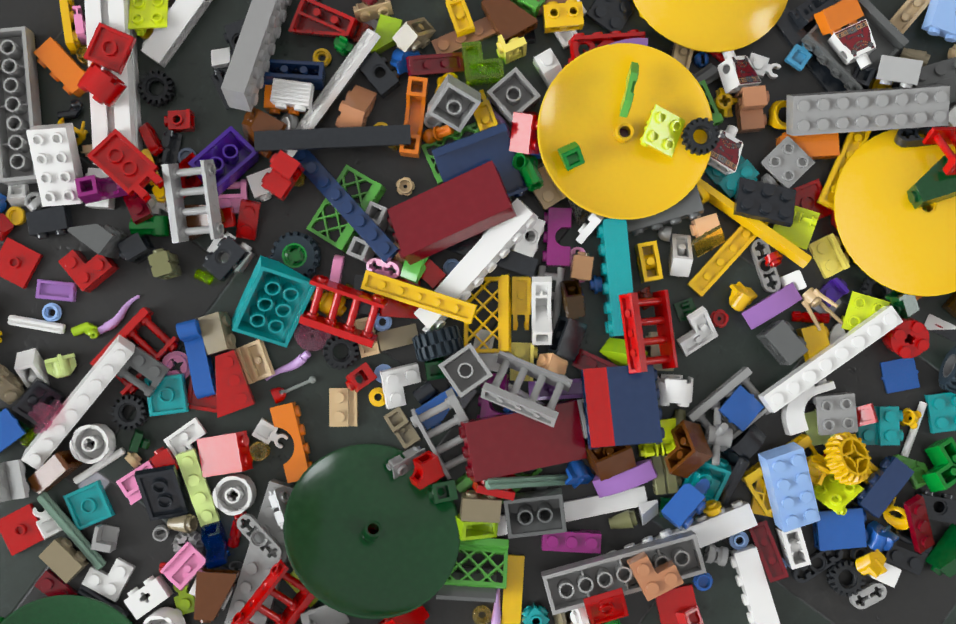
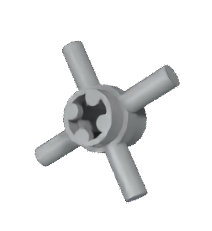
[705,407,733,465]

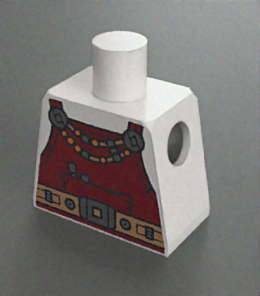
[827,19,876,70]
[717,50,761,94]
[708,125,743,175]

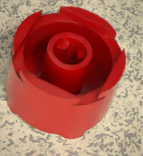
[77,62,127,107]
[882,318,930,358]

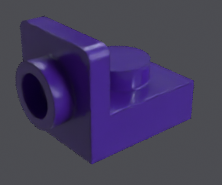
[819,277,850,308]

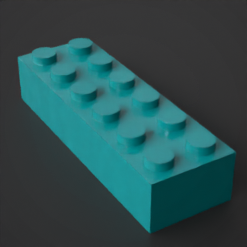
[596,218,633,337]

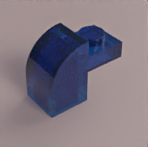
[201,521,231,569]

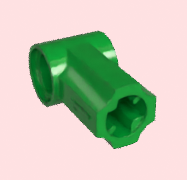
[512,153,544,191]
[129,216,169,237]

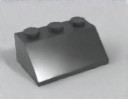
[913,57,956,104]
[67,224,128,260]
[504,488,567,539]
[436,566,497,603]

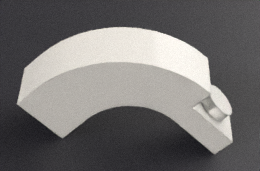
[531,276,552,345]
[781,378,836,436]

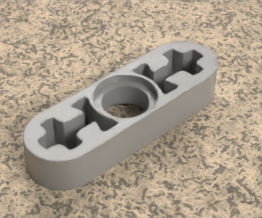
[750,239,781,293]
[237,513,283,562]

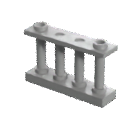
[161,159,224,243]
[481,351,573,428]
[686,367,771,452]
[410,388,469,480]

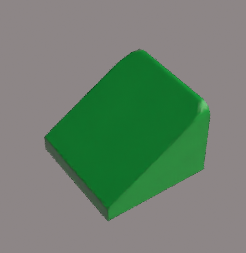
[558,142,585,171]

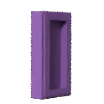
[35,279,77,302]

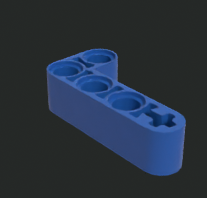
[176,319,216,399]

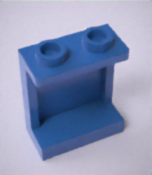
[812,506,868,551]

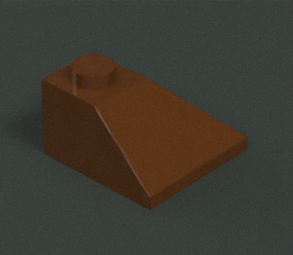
[242,107,287,159]

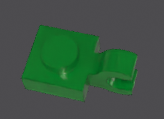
[333,35,354,57]

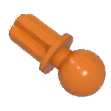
[422,125,454,144]

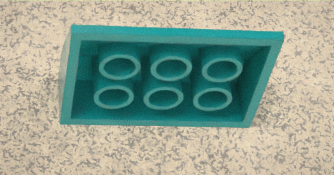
[231,255,316,348]

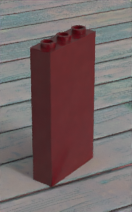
[387,160,517,265]
[459,400,587,482]

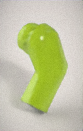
[71,322,100,339]

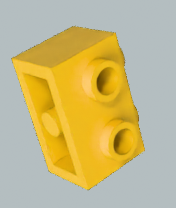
[542,0,584,33]

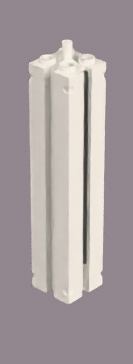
[84,0,143,166]

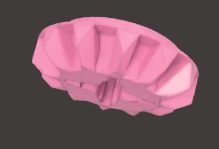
[162,351,190,379]

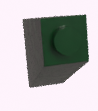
[907,155,956,209]
[925,523,956,578]

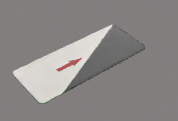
[924,314,956,342]

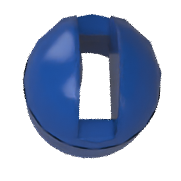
[693,52,709,68]

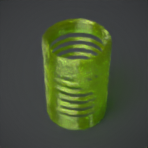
[194,268,214,285]
[20,427,39,447]

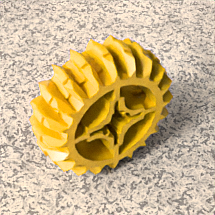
[823,432,872,485]

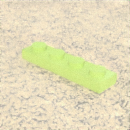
[175,448,220,527]

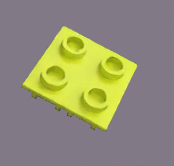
[128,0,169,36]
[640,104,686,157]
[773,205,820,250]
[841,291,890,331]
[638,418,676,458]
[813,474,864,515]

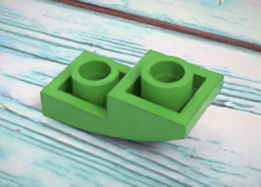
[400,257,429,284]

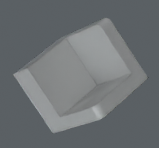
[91,523,120,553]

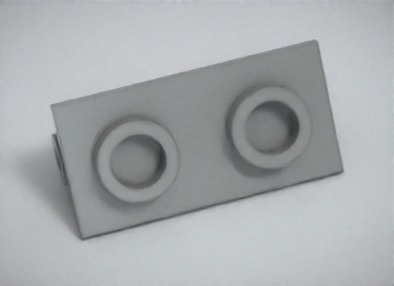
[386,446,425,479]
[268,486,290,529]

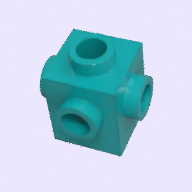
[521,602,550,624]

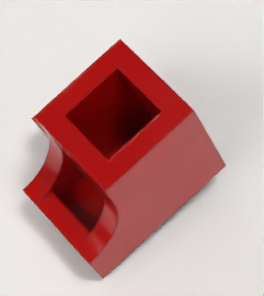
[409,450,445,490]

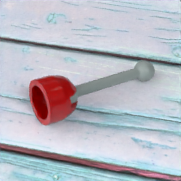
[270,376,316,404]

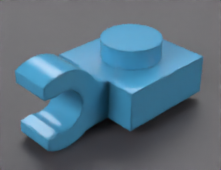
[784,43,812,72]

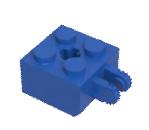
[661,478,710,531]

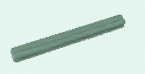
[485,474,569,490]
[37,492,106,570]

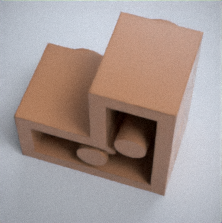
[335,85,377,128]
[734,85,770,134]
[626,551,684,601]

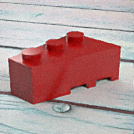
[288,0,359,39]
[215,350,256,418]

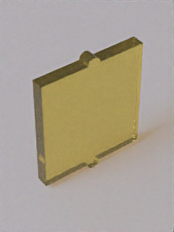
[692,225,725,257]

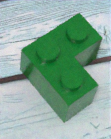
[921,437,956,493]

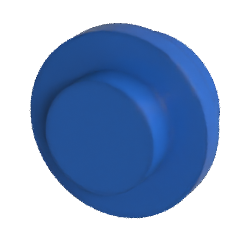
[589,275,602,294]
[693,572,713,591]

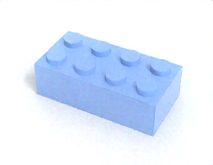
[758,442,821,533]

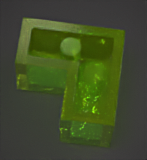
[462,41,504,86]

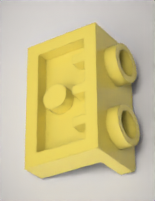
[496,35,527,64]
[808,233,850,279]
[510,342,538,381]

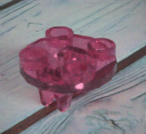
[294,315,332,351]
[28,399,64,434]

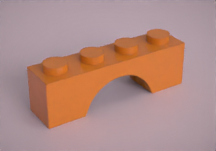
[399,76,429,158]
[270,402,313,483]

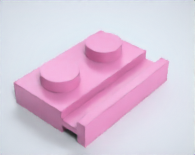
[72,5,87,45]
[116,460,155,505]
[160,541,209,591]

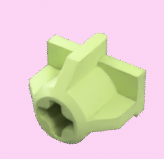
[44,353,77,379]

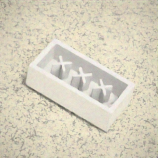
[26,123,83,207]

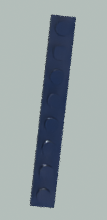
[293,150,400,264]

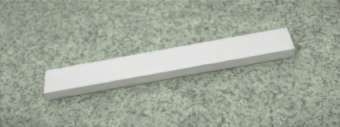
[283,28,381,158]
[497,485,648,536]

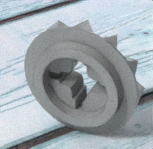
[172,531,204,553]

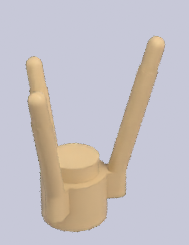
[801,287,843,331]

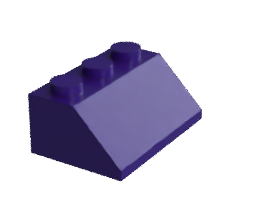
[188,126,259,196]

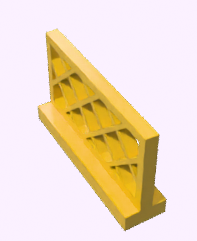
[464,275,511,354]
[741,434,829,516]

